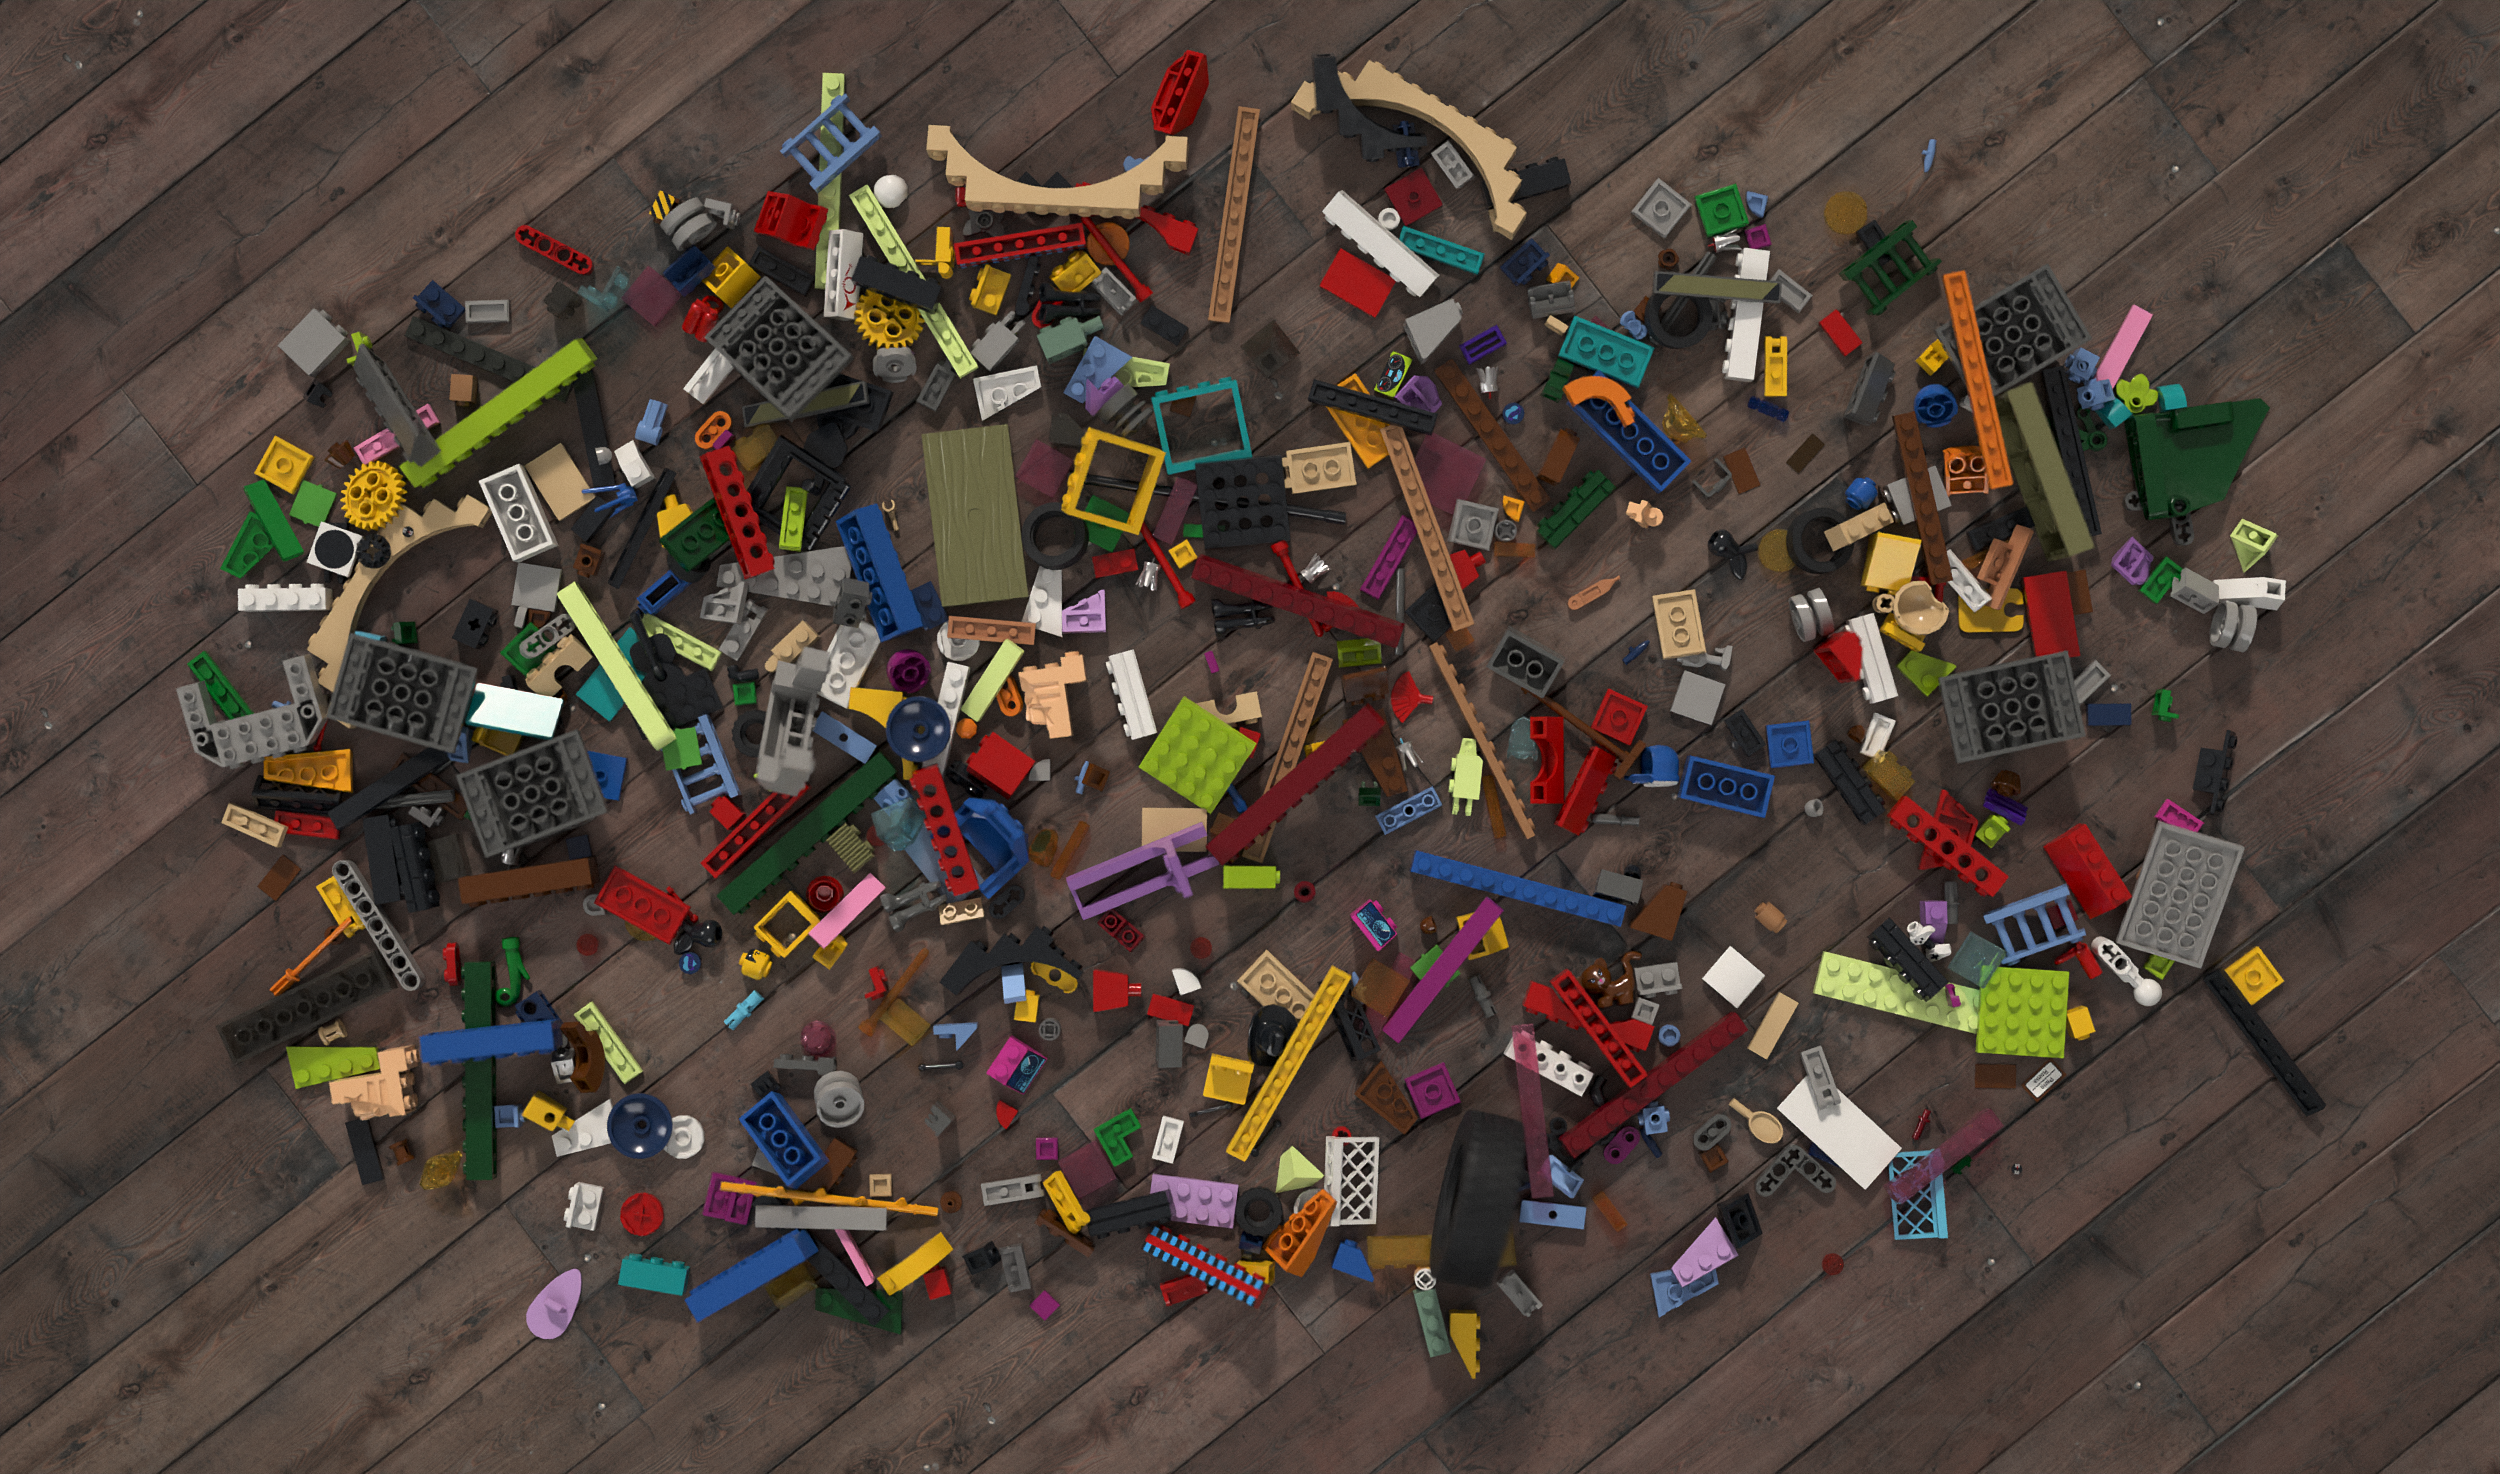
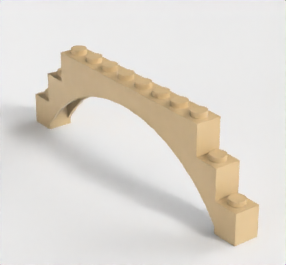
[1291,60,1527,240]
[926,125,1189,219]
[307,494,492,729]

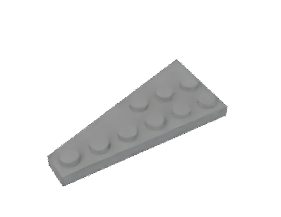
[716,546,852,607]

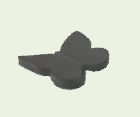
[963,209,1004,237]

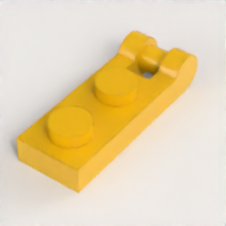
[1764,336,1787,397]
[316,876,366,938]
[1043,1170,1090,1234]

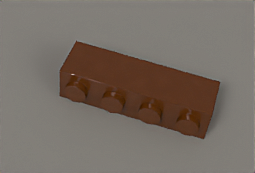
[787,1136,858,1206]

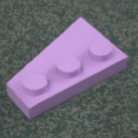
[1671,1217,1738,1288]

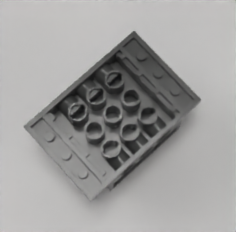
[1933,263,2092,397]
[704,275,854,423]
[326,633,479,753]
[1938,651,2086,763]
[456,730,609,858]

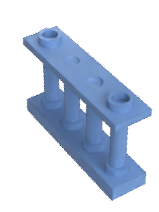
[780,94,882,194]
[660,714,742,814]
[1983,883,2086,966]

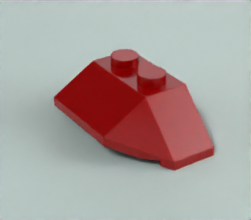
[1151,50,1209,136]

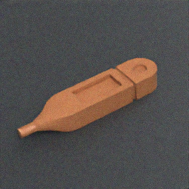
[1567,576,1621,610]

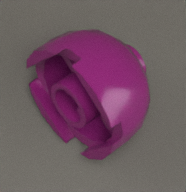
[886,649,931,693]

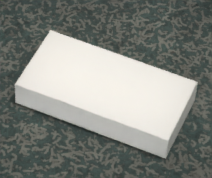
[1858,713,1896,761]

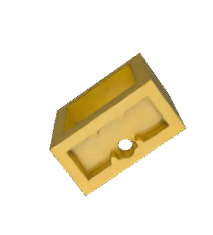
[753,890,822,958]

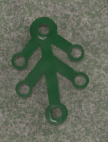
[2043,407,2108,451]

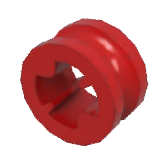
[1332,1126,1352,1146]

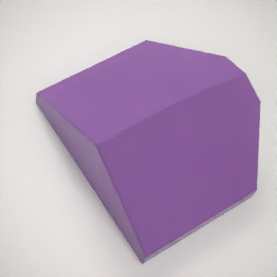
[1395,375,1442,413]
[2111,537,2153,585]

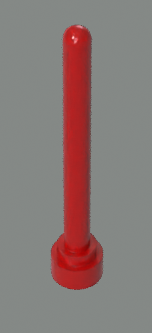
[1081,216,1153,303]
[1140,520,1196,609]
[1270,540,1324,637]

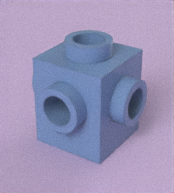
[2064,347,2100,383]
[2076,378,2115,411]
[874,778,914,817]
[1637,1101,1670,1135]

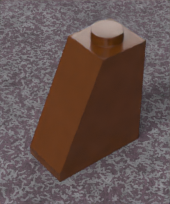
[1536,428,1580,487]
[1628,882,1687,941]

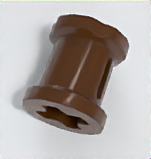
[389,1138,415,1166]

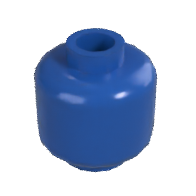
[1845,477,1878,510]

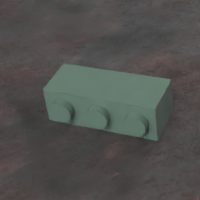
[1413,1287,1451,1358]

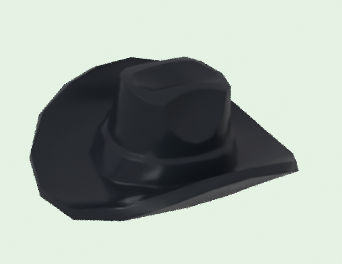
[1247,1004,1298,1067]

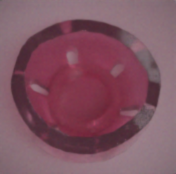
[800,1021,836,1056]

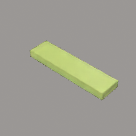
[642,613,723,671]
[960,639,1025,722]
[574,1001,643,1084]

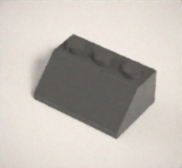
[1843,352,1896,426]
[1486,626,1565,698]

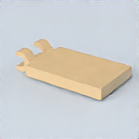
[1282,442,1356,494]

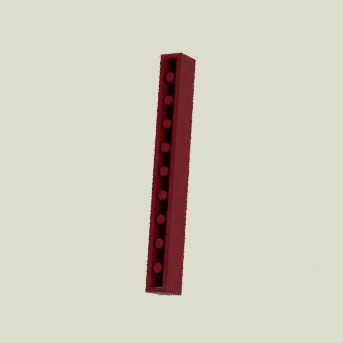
[1191,554,1405,648]
[1205,703,1386,866]
[1557,1012,1748,1158]

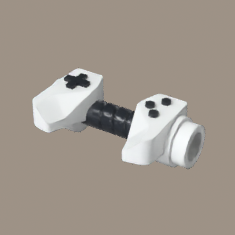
[1907,921,1951,962]

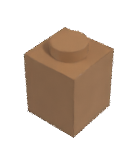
[449,374,478,407]

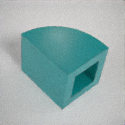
[2156,384,2187,412]
[2095,398,2132,430]

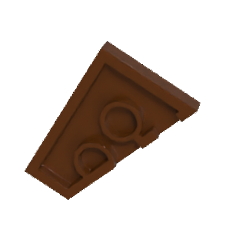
[1354,1060,1418,1135]
[1034,1208,1095,1258]

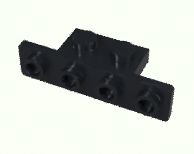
[2193,730,2238,817]

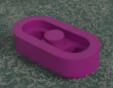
[1603,1125,1640,1164]

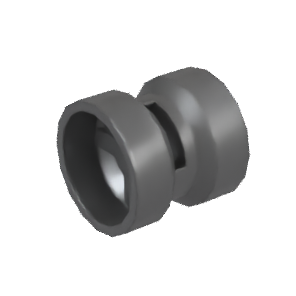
[1494,520,1517,543]
[1039,1017,1061,1041]

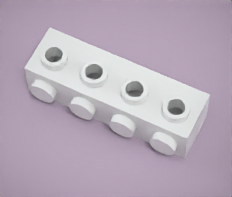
[238,584,333,612]
[1504,1030,1594,1097]

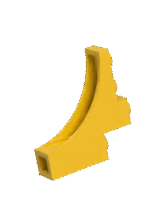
[848,687,925,780]

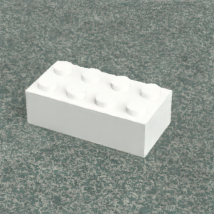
[479,464,559,562]

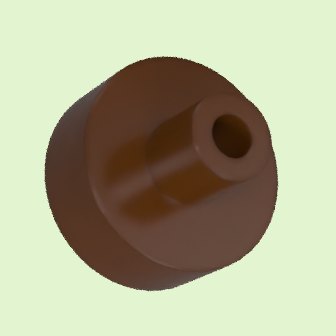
[940,1191,962,1213]

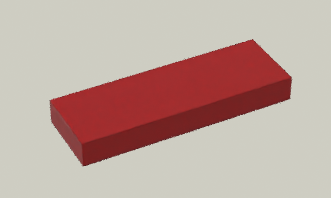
[274,810,340,840]

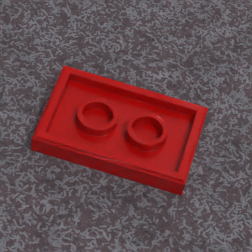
[1319,248,1396,318]

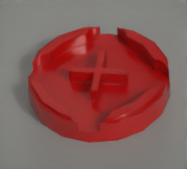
[620,1192,664,1236]

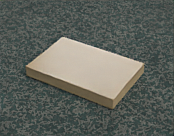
[525,443,596,521]
[1652,589,1706,660]
[1142,808,1207,852]

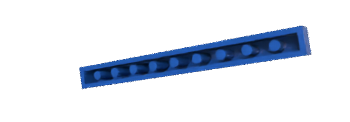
[1410,850,1626,927]

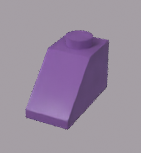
[1920,900,1948,944]

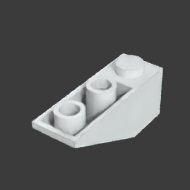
[2213,577,2286,610]

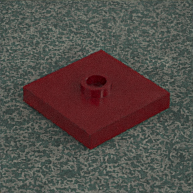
[1384,167,1443,227]

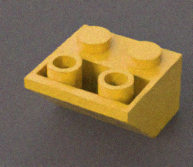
[1455,912,1509,960]

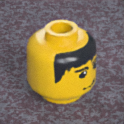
[739,948,773,980]

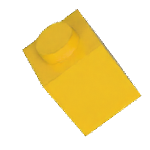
[1014,989,1040,1022]
[2066,1005,2096,1040]

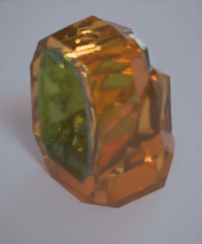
[1029,829,1058,868]

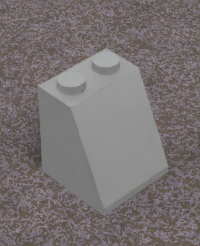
[1403,298,1463,365]

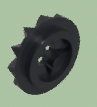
[355,534,391,569]

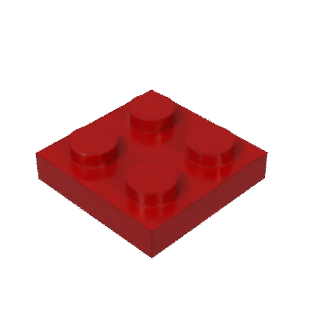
[1590,688,1648,746]

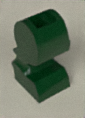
[1540,358,1574,403]

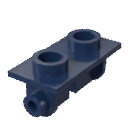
[1393,121,1420,168]

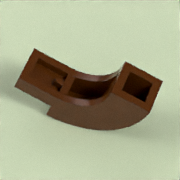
[560,1021,605,1093]

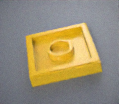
[254,436,315,495]
[2225,946,2284,1006]

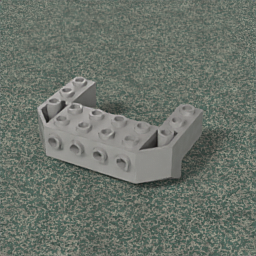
[756,647,832,796]
[176,654,329,769]

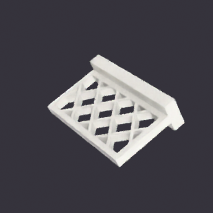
[1324,1136,1379,1226]

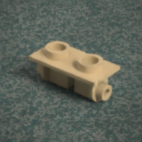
[939,897,985,925]

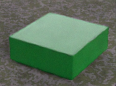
[733,682,758,706]

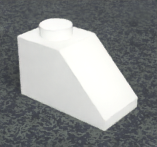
[614,440,655,489]

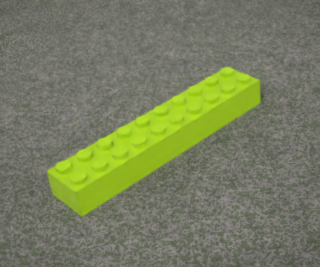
[399,338,598,488]

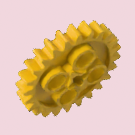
[854,290,925,350]
[340,461,407,531]

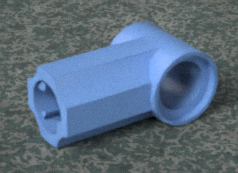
[635,399,668,445]

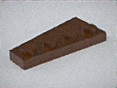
[1342,708,1408,797]

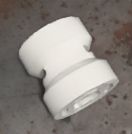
[1414,1265,1436,1290]

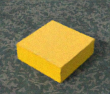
[1168,540,1198,569]

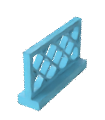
[1888,1149,1948,1240]

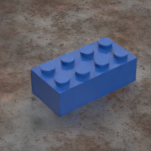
[1677,755,1775,818]
[739,1091,829,1189]

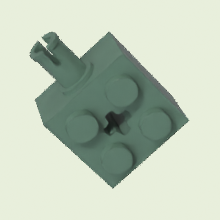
[1037,316,1104,365]

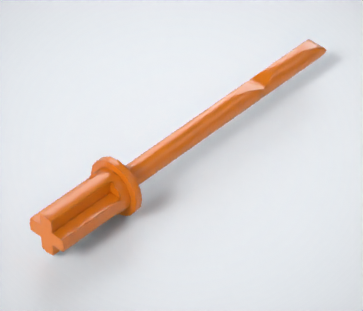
[270,917,352,997]

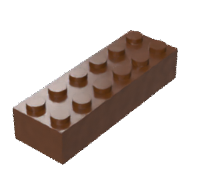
[458,857,600,907]

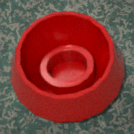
[806,876,844,913]

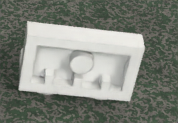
[564,1182,604,1231]

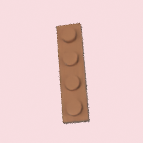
[947,616,1036,645]

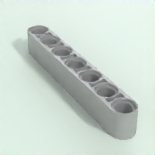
[332,860,425,991]

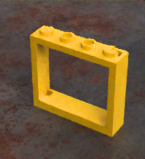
[1061,427,1166,535]

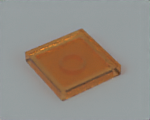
[1350,958,1410,1018]

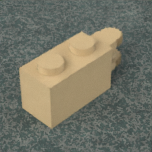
[764,621,821,673]

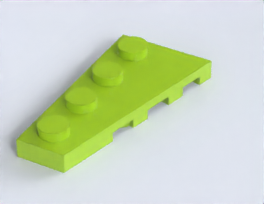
[286,1046,380,1089]

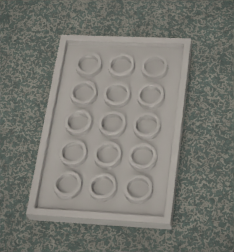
[2116,821,2245,969]

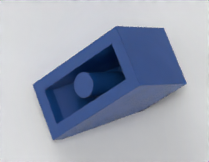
[1331,1239,1374,1283]

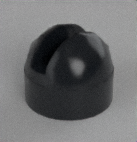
[1624,864,1641,879]

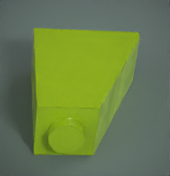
[1223,865,1280,888]

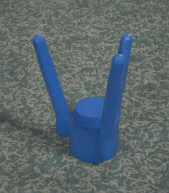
[582,483,638,518]

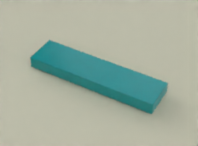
[1399,226,1485,275]

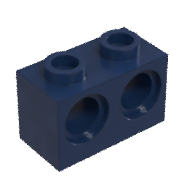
[515,990,563,1026]

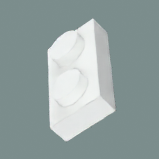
[1152,1116,1184,1164]

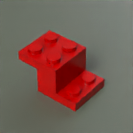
[754,191,829,250]

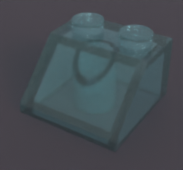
[871,797,927,852]

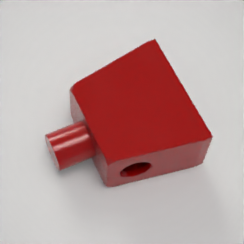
[1449,550,1486,590]
[1093,969,1141,1012]

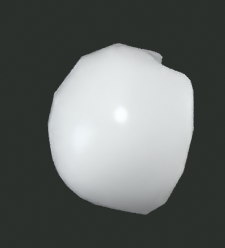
[874,175,908,208]

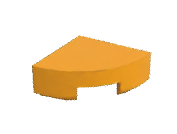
[1502,495,1525,522]

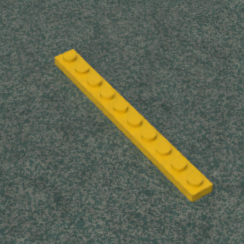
[1226,965,1351,1162]

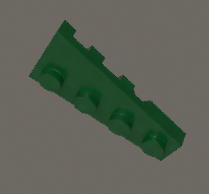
[815,1287,903,1335]

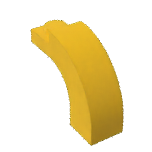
[877,1232,953,1296]

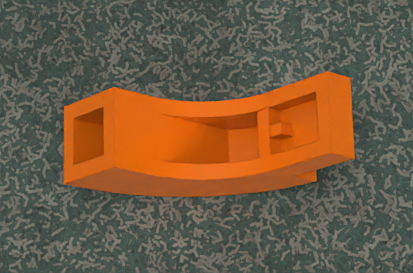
[1562,376,1635,428]

